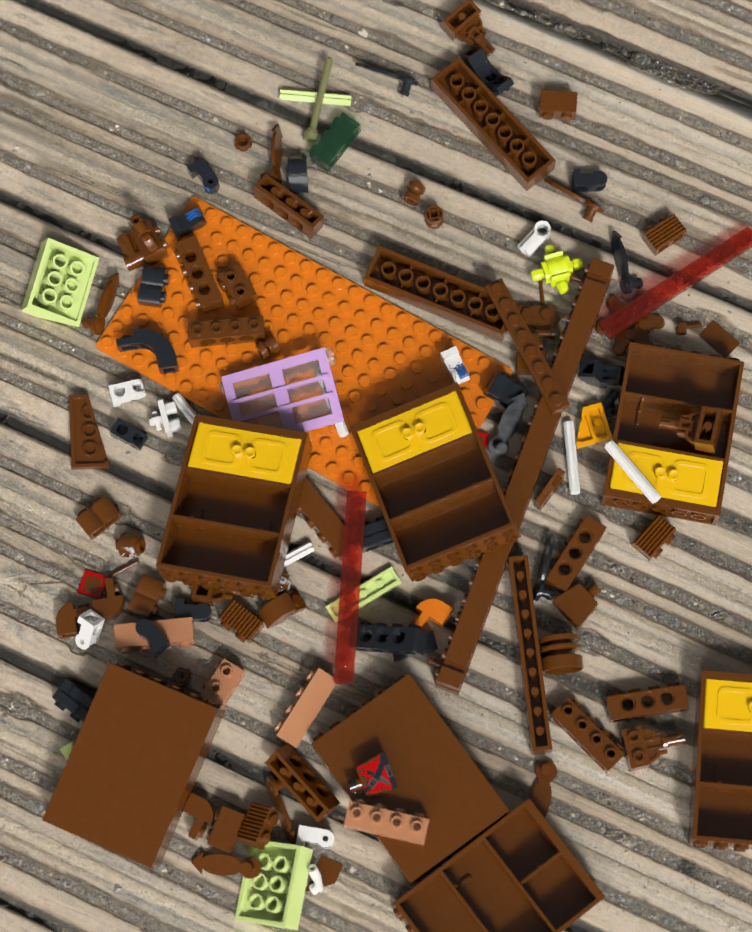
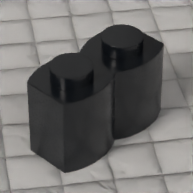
[137,265,170,308]
[483,372,529,408]

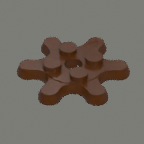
[595,294,665,357]

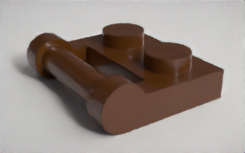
[518,305,556,339]

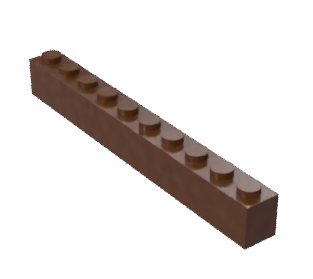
[507,555,552,755]

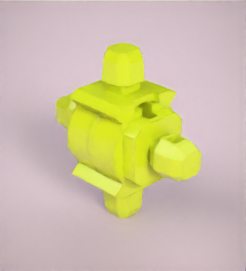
[530,244,583,294]

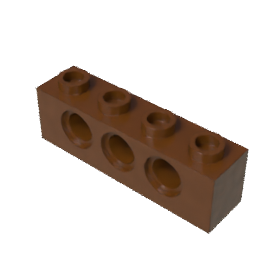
[253,174,324,239]
[174,235,225,314]
[188,316,266,348]
[545,515,607,594]
[605,682,689,723]
[265,744,341,822]

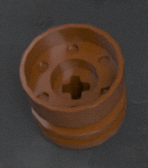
[539,633,584,675]

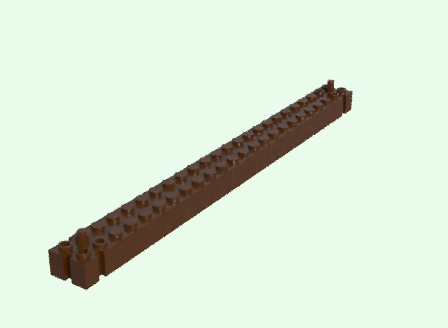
[427,258,615,695]

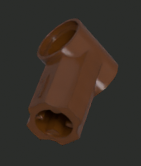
[116,233,146,272]

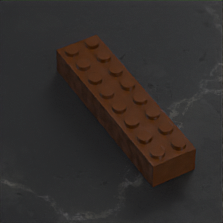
[431,57,556,191]
[364,246,518,342]

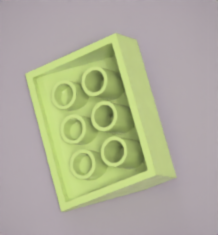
[21,238,99,327]
[235,841,313,931]

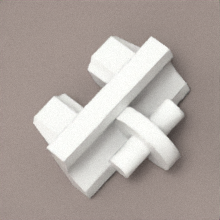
[148,399,182,438]

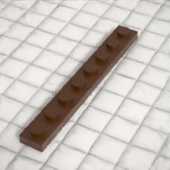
[485,278,570,415]

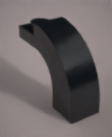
[461,46,514,97]
[116,329,179,374]

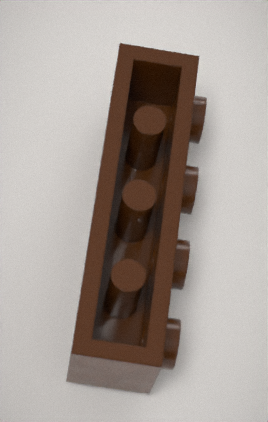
[550,698,625,774]

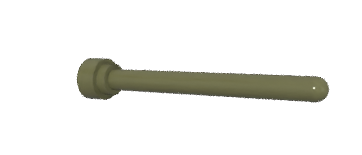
[303,57,333,143]

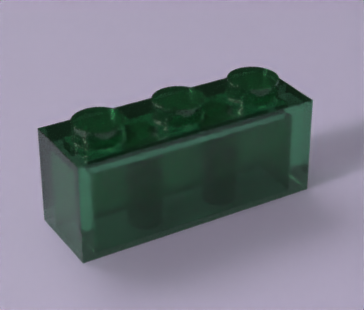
[309,112,361,172]

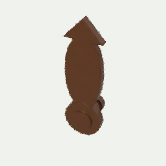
[260,124,283,184]
[544,178,604,223]
[82,273,120,335]
[530,761,557,818]
[265,776,296,845]
[191,852,262,879]

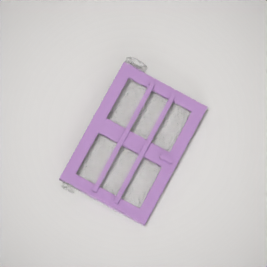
[219,346,345,432]

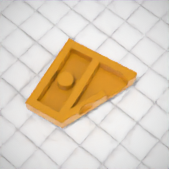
[576,402,612,449]

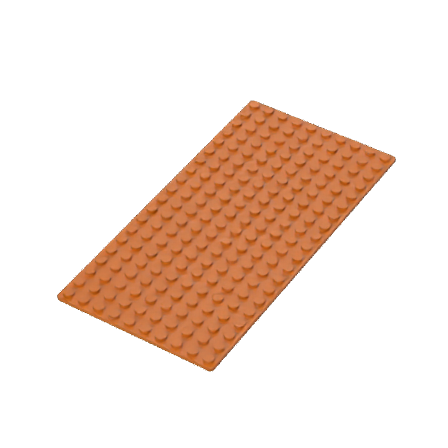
[96,197,513,508]

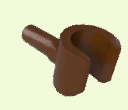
[676,322,702,336]

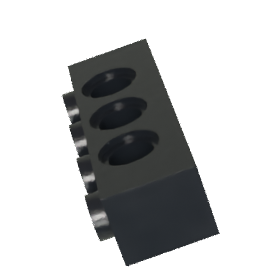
[348,621,427,655]

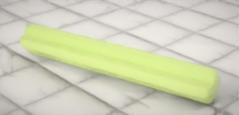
[280,89,352,106]

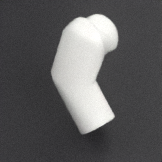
[307,864,323,895]

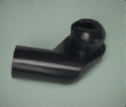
[602,389,620,417]

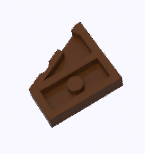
[534,468,565,511]

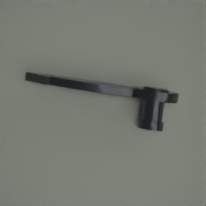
[355,62,418,97]
[611,231,643,295]
[488,392,528,457]
[532,533,555,601]

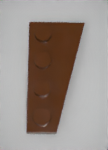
[69,394,110,470]

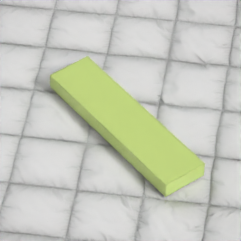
[325,566,402,624]

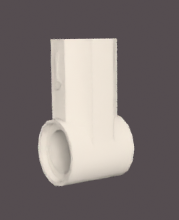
[517,221,551,257]

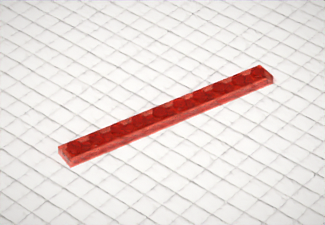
[598,226,752,340]
[334,490,367,685]

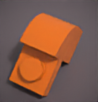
[411,599,453,630]

